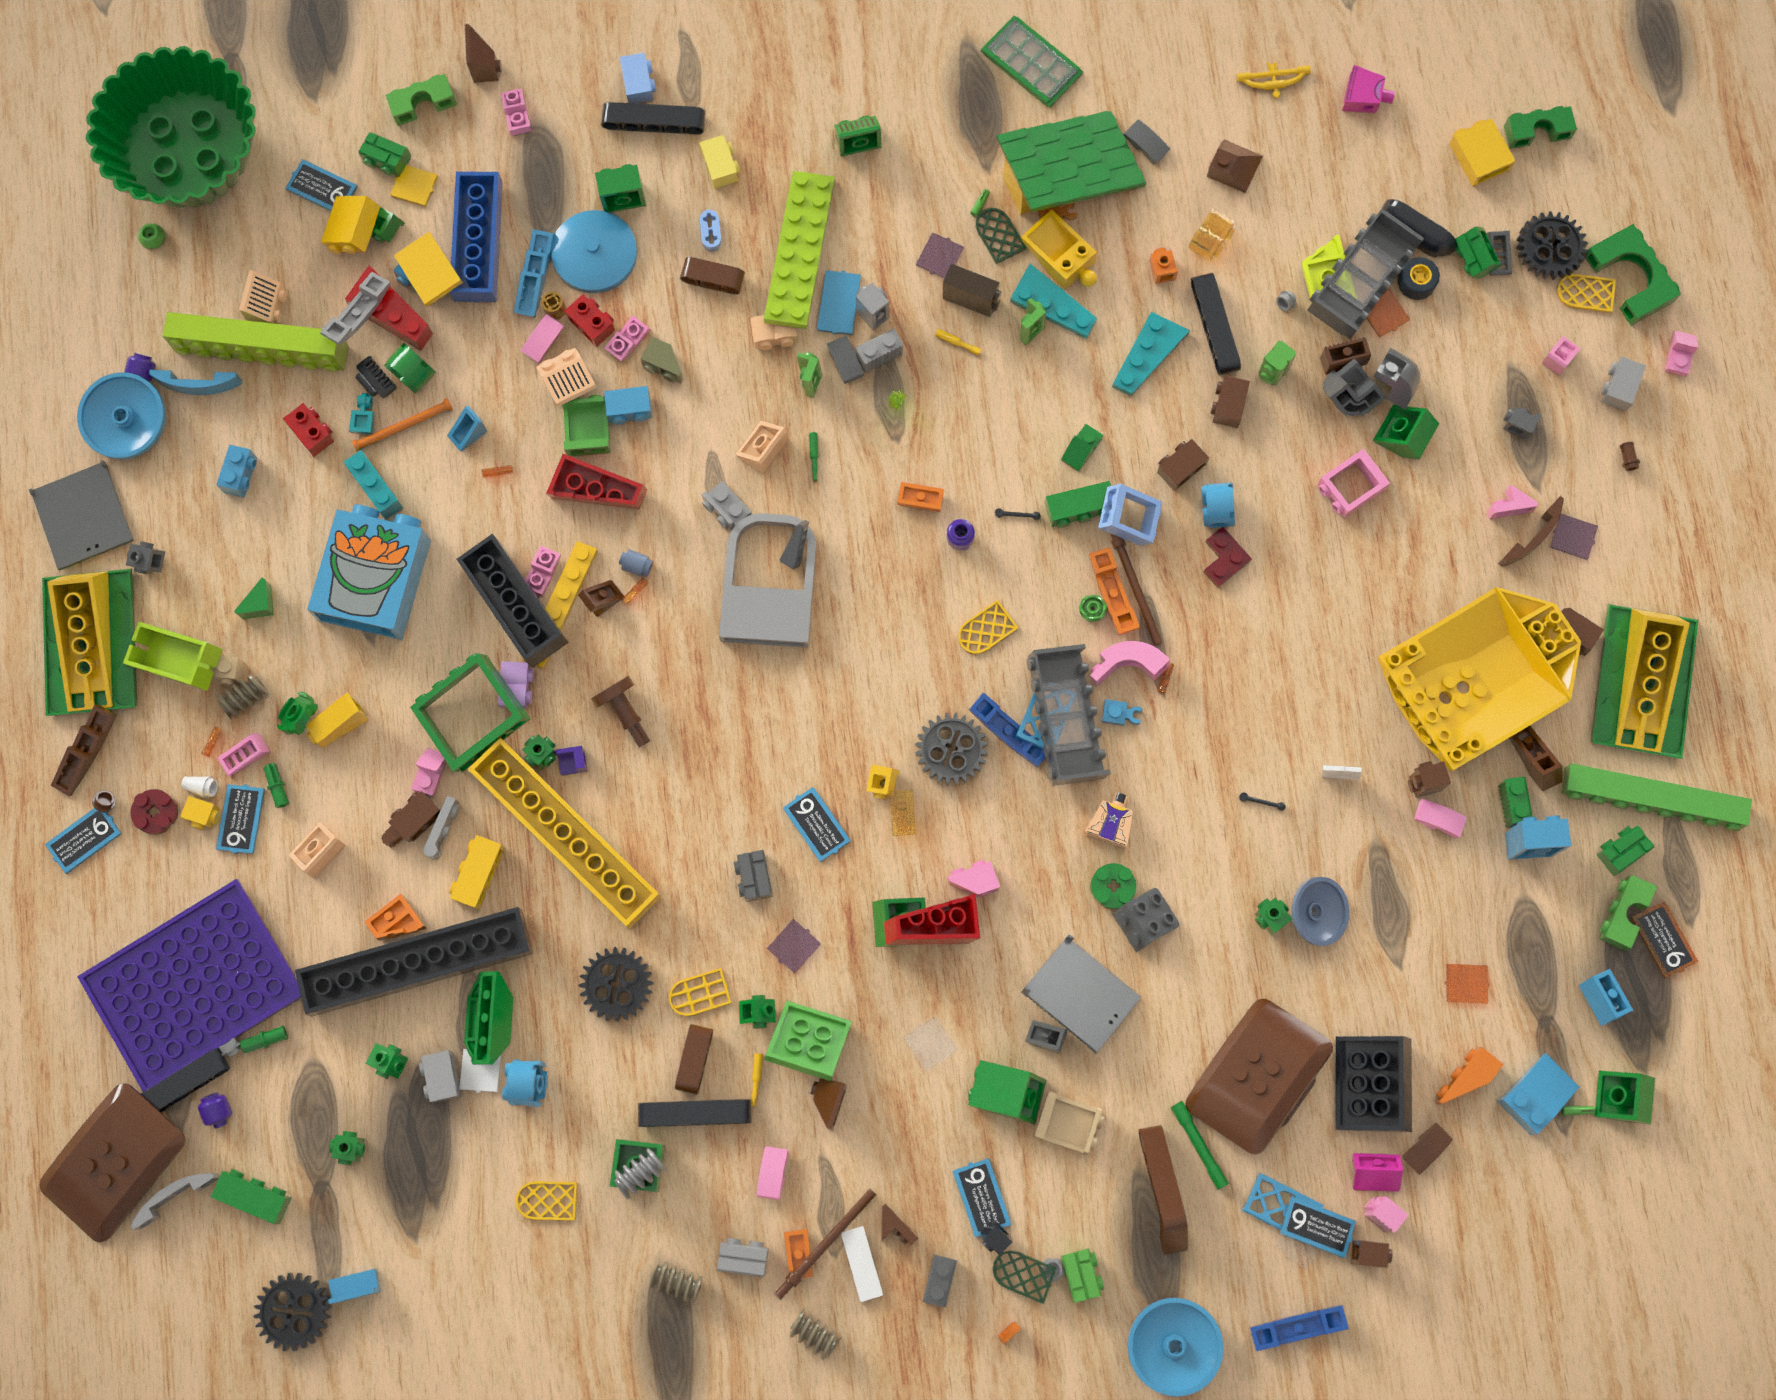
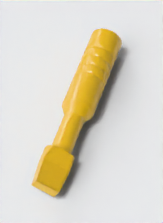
[935,328,982,355]
[751,1053,763,1106]

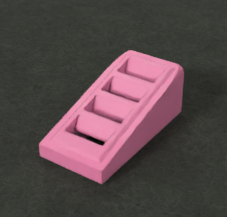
[218,733,270,777]

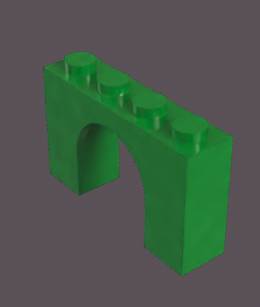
[1584,224,1681,326]

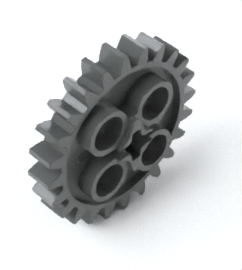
[915,713,988,786]

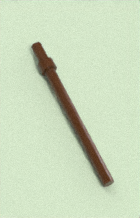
[1110,533,1163,646]
[774,1189,876,1300]

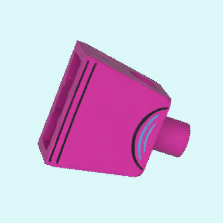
[1342,65,1395,113]

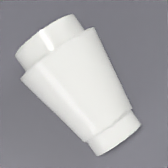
[181,776,218,799]

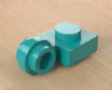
[349,393,375,435]

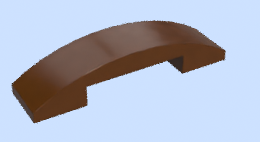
[1498,496,1564,567]

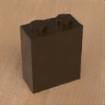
[942,264,1002,317]

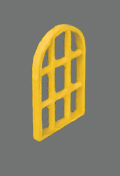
[669,968,731,1016]

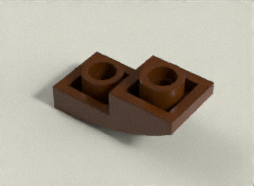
[1402,1122,1453,1175]

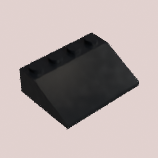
[1336,1036,1412,1132]

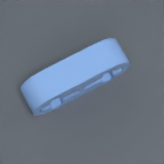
[700,210,722,252]

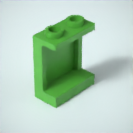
[562,395,611,456]

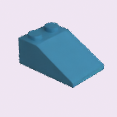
[1497,1053,1579,1135]

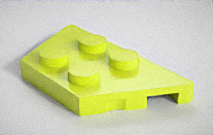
[1301,235,1357,303]

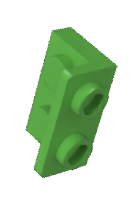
[1020,298,1046,345]
[797,353,822,398]

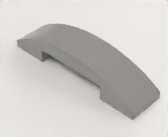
[320,272,390,345]
[131,1173,220,1230]

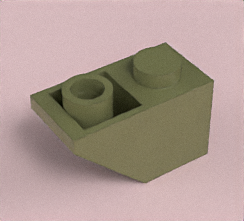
[640,337,683,383]

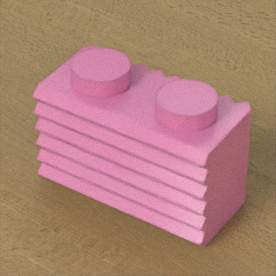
[1364,1196,1408,1232]

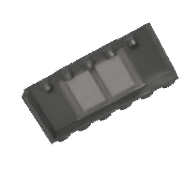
[1307,209,1424,339]
[1027,644,1111,786]

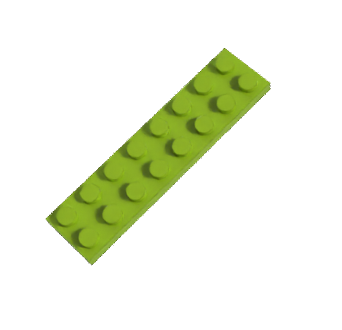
[764,171,835,329]

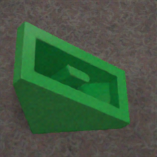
[234,577,274,620]

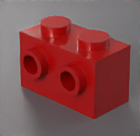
[564,294,615,347]
[282,403,334,457]

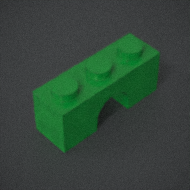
[1504,106,1577,149]

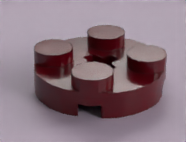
[131,789,178,835]

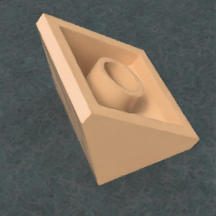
[736,421,788,474]
[289,822,345,878]

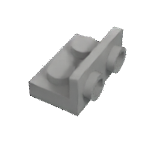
[702,481,752,530]

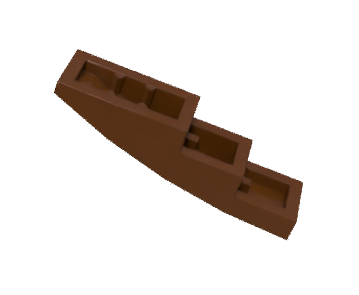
[51,704,117,796]

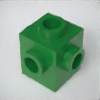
[522,734,556,770]
[1255,897,1292,936]
[739,995,776,1029]
[365,1043,408,1079]
[329,1131,365,1166]

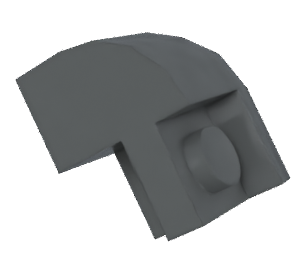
[1373,348,1421,409]
[1323,359,1386,416]

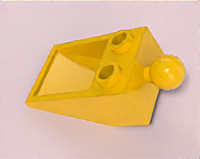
[1021,209,1097,290]

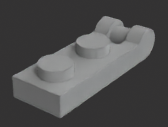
[424,796,460,860]

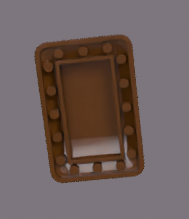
[1186,999,1333,1155]
[39,1083,186,1243]

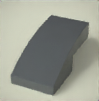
[1123,119,1170,165]
[827,336,864,384]

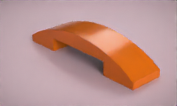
[1089,547,1140,635]

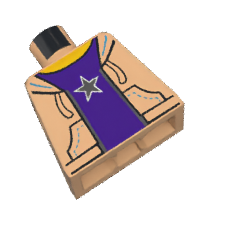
[1084,792,1133,850]

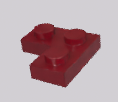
[1204,527,1252,588]

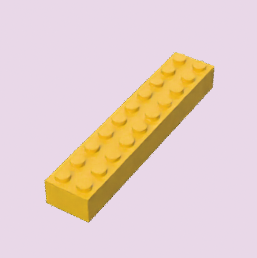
[468,738,661,930]

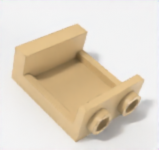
[1034,1091,1104,1155]

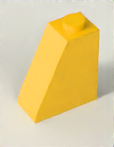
[306,692,369,748]

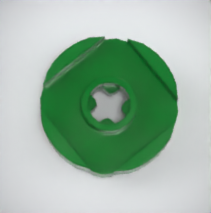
[277,692,318,735]
[1090,863,1136,910]

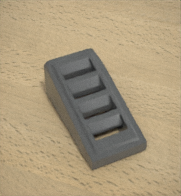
[1486,231,1512,276]
[780,520,809,569]

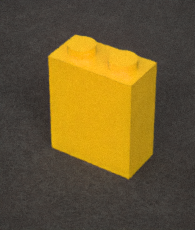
[1449,118,1515,187]
[320,196,381,254]

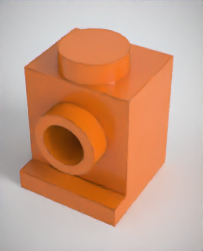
[1149,247,1178,284]

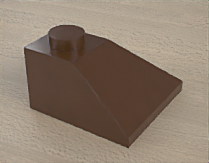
[465,24,502,83]
[1207,139,1263,193]
[810,1078,847,1131]

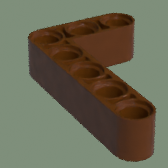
[1138,1125,1188,1255]

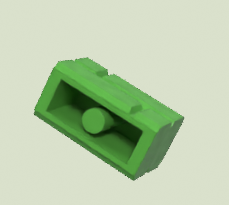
[1259,340,1296,385]
[1061,1248,1104,1303]

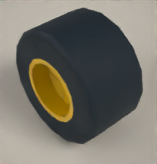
[1398,257,1440,300]

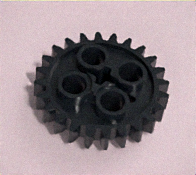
[1516,211,1588,280]
[579,947,654,1022]
[253,1273,332,1351]

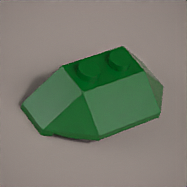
[464,971,514,1065]

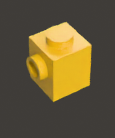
[180,796,220,830]

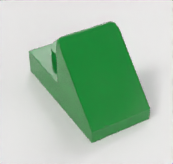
[1061,424,1104,472]

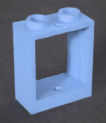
[1098,484,1162,546]

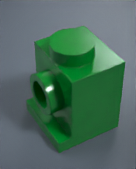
[371,207,405,243]

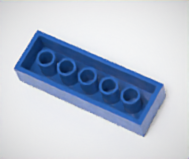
[449,171,503,302]

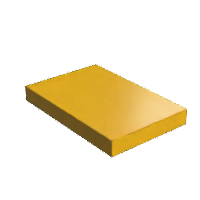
[394,231,463,307]

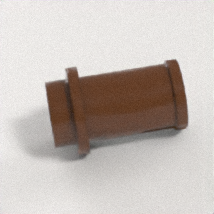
[1619,442,1640,471]

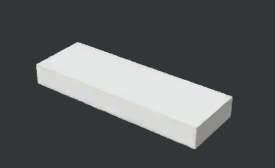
[841,1226,883,1302]

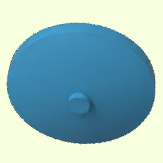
[551,210,637,293]
[77,372,166,460]
[1127,1298,1223,1397]

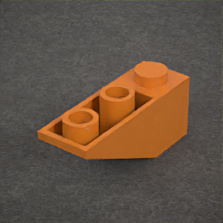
[1435,1047,1504,1105]

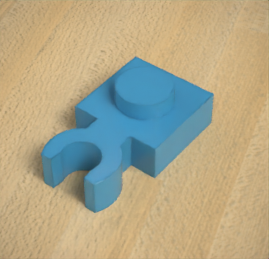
[1102,699,1142,726]

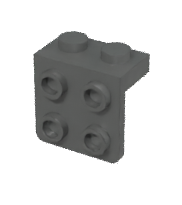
[1112,888,1179,952]

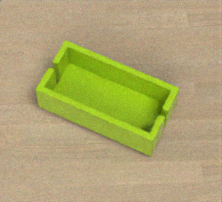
[123,621,223,691]

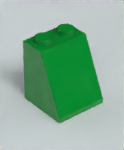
[968,1060,1047,1125]

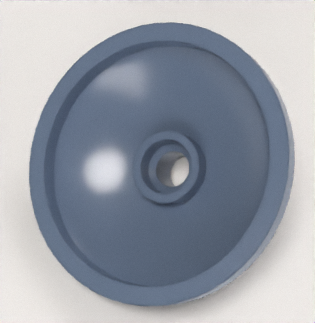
[1292,877,1349,946]

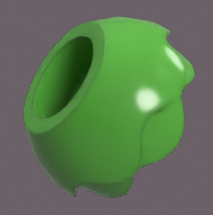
[138,223,165,249]
[1079,595,1107,622]

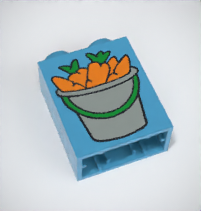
[307,504,431,640]

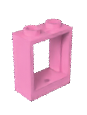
[1318,449,1390,518]

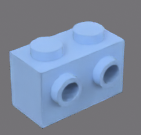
[620,52,656,103]

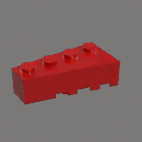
[345,265,433,351]
[546,454,648,510]
[884,893,980,945]

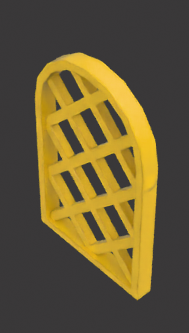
[1557,274,1616,313]
[958,600,1018,654]
[515,1181,577,1220]

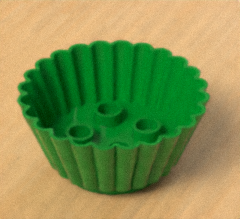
[86,46,256,208]

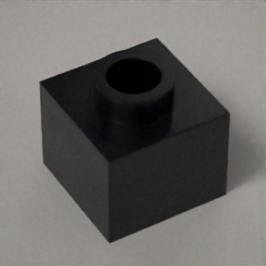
[981,1219,1013,1255]

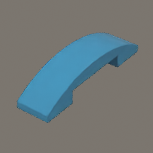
[149,370,242,395]

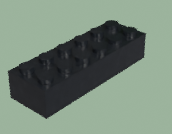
[456,533,569,668]

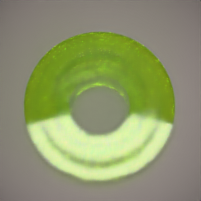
[887,389,906,410]

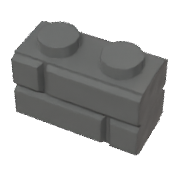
[734,850,773,902]
[923,1254,957,1308]

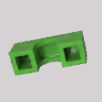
[385,74,457,126]
[1599,875,1657,951]

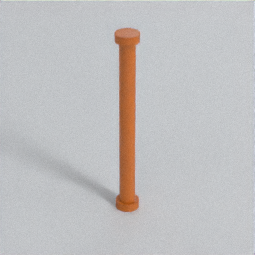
[352,398,453,452]

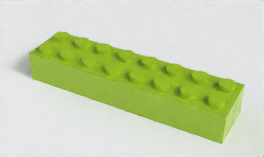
[162,312,349,372]

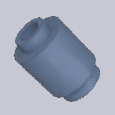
[619,549,653,577]

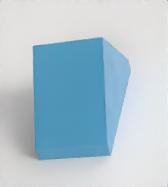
[447,406,487,451]

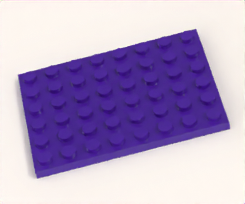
[77,879,301,1092]

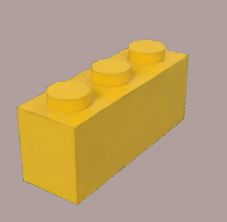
[449,835,505,910]

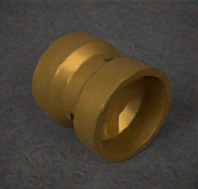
[541,292,566,320]

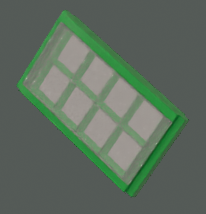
[981,15,1083,108]

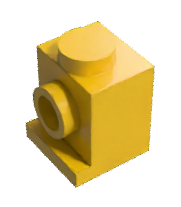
[866,764,900,800]

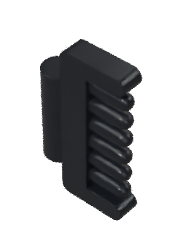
[355,356,397,398]

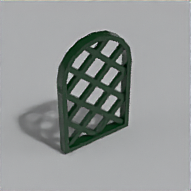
[976,208,1026,264]
[993,1250,1057,1304]

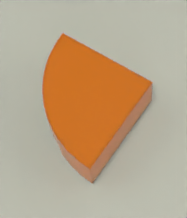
[998,1321,1021,1344]

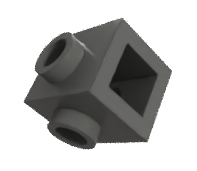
[126,541,166,574]

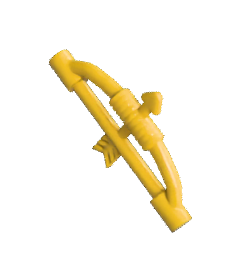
[1236,61,1311,99]

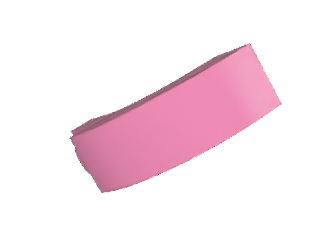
[1090,641,1170,687]

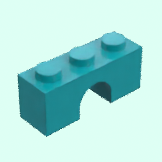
[343,450,403,520]

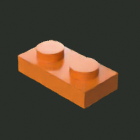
[897,482,944,512]
[784,1229,814,1278]

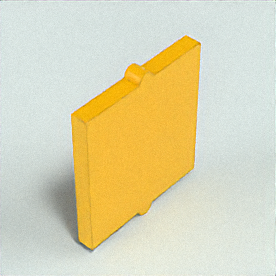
[390,165,438,207]

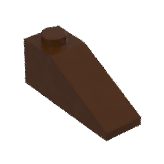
[1510,726,1563,791]

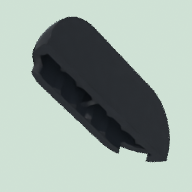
[1382,199,1457,258]

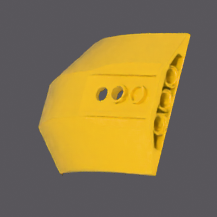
[1377,587,1581,772]

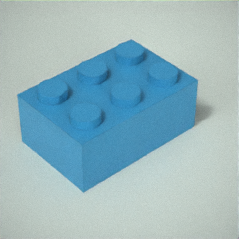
[1505,815,1571,860]

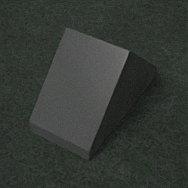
[1025,1020,1068,1054]

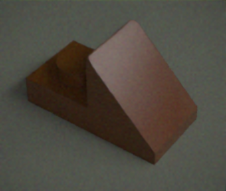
[578,580,624,617]
[882,1204,918,1245]

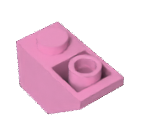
[948,860,1000,897]

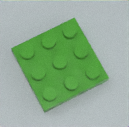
[765,1001,852,1081]

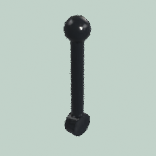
[995,508,1041,520]
[1239,792,1286,811]

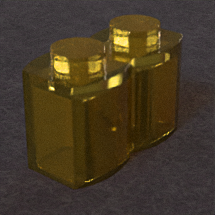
[1189,209,1235,261]

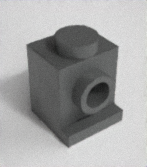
[1503,407,1541,440]

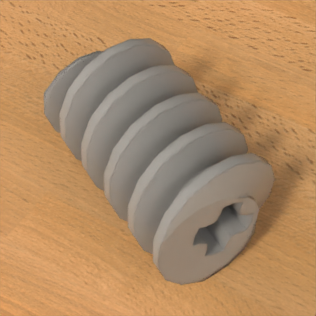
[614,1148,667,1199]

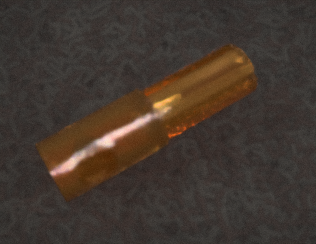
[482,465,513,478]
[622,577,648,604]
[1157,663,1174,694]
[201,727,221,757]

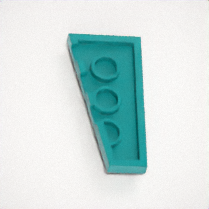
[1010,263,1097,339]
[1112,312,1190,396]

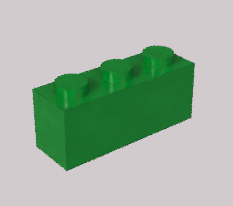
[1045,481,1111,528]
[211,1168,291,1224]

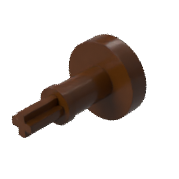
[591,676,650,748]

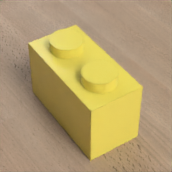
[699,135,740,189]

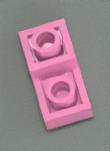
[501,89,531,136]
[521,314,565,363]
[605,315,651,361]
[526,546,561,598]
[1414,799,1467,838]
[757,1146,789,1200]

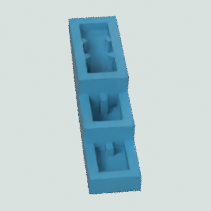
[514,229,555,317]

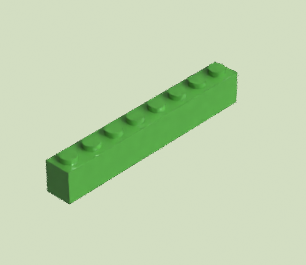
[1561,763,1752,831]

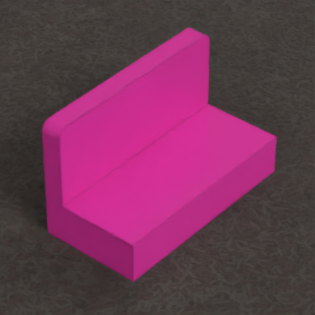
[1352,1153,1403,1192]

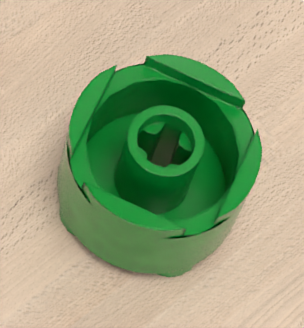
[384,343,436,394]

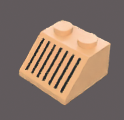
[239,270,287,324]
[537,348,597,407]

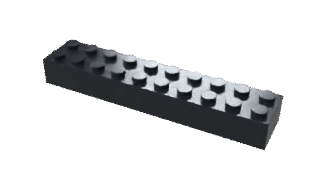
[295,907,533,1017]

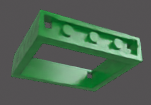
[410,653,530,773]

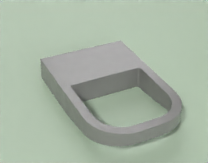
[719,514,817,648]

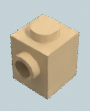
[213,653,245,686]

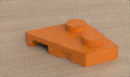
[364,894,426,941]

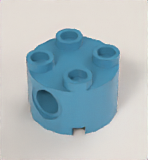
[1202,482,1235,528]
[502,1059,548,1108]

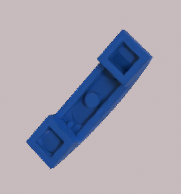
[969,692,1045,767]
[1250,1305,1349,1352]

